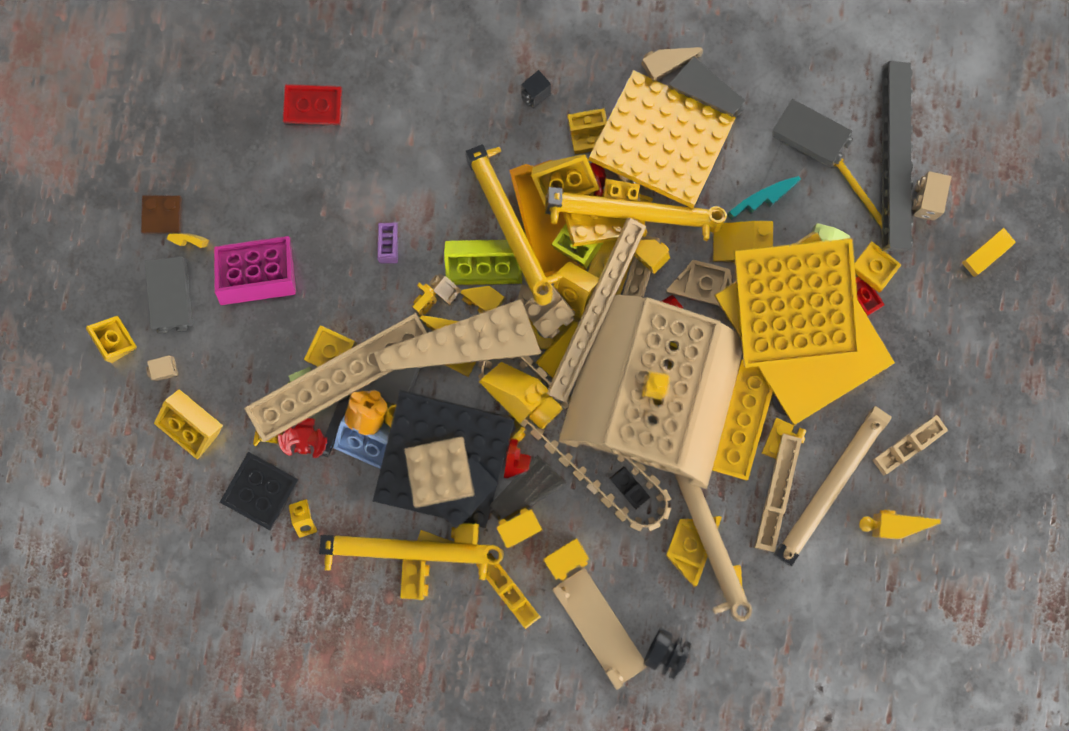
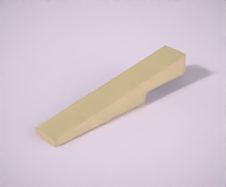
[754,434,802,552]

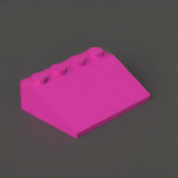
[214,236,296,305]

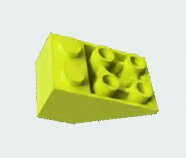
[552,224,603,269]

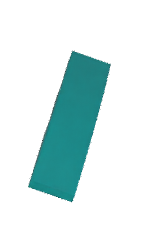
[727,176,801,220]

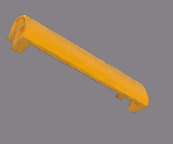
[509,160,587,277]

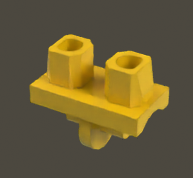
[603,179,640,201]

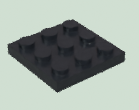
[219,452,299,531]

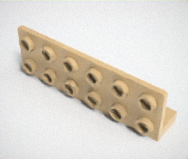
[552,568,647,690]

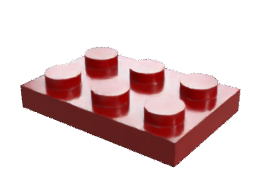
[283,85,342,125]

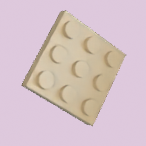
[405,437,474,507]

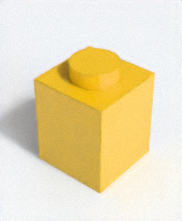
[642,372,669,400]

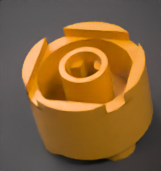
[344,390,387,435]

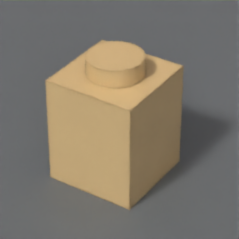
[146,355,179,381]

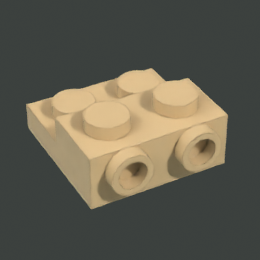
[523,284,575,338]

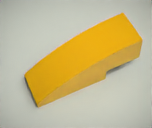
[962,228,1016,277]

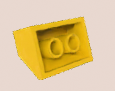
[154,389,223,460]

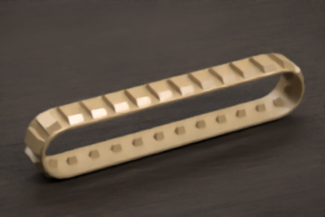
[478,356,671,531]

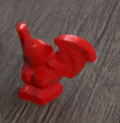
[278,418,327,458]

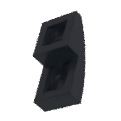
[609,466,650,509]

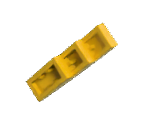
[476,553,541,629]

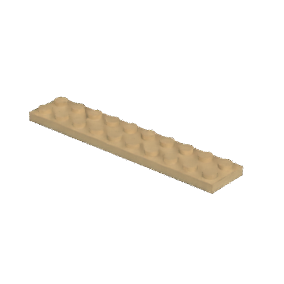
[245,313,427,442]

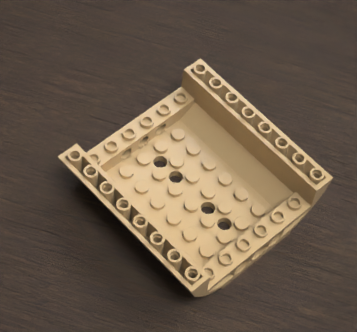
[558,295,743,489]

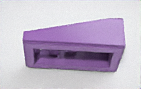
[377,223,398,264]

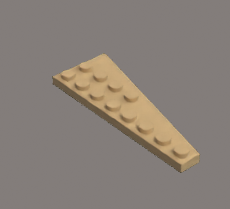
[374,299,541,371]

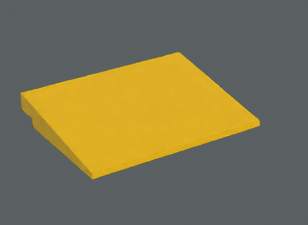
[714,232,895,425]

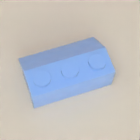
[333,415,390,469]

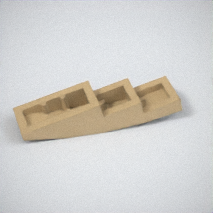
[872,415,948,476]

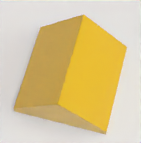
[86,316,137,363]

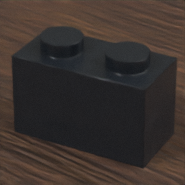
[521,70,551,108]

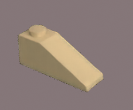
[641,47,703,81]

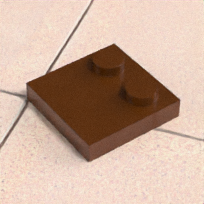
[141,195,182,234]

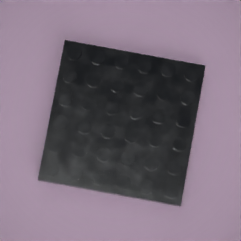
[373,390,515,528]

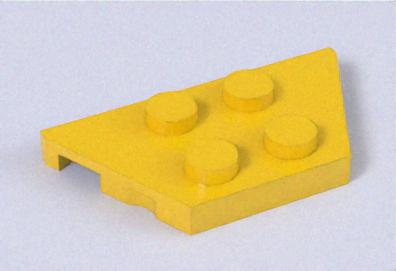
[666,516,722,587]

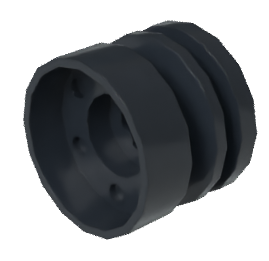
[643,628,691,680]

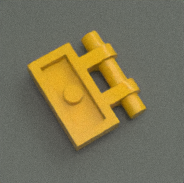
[761,418,807,460]

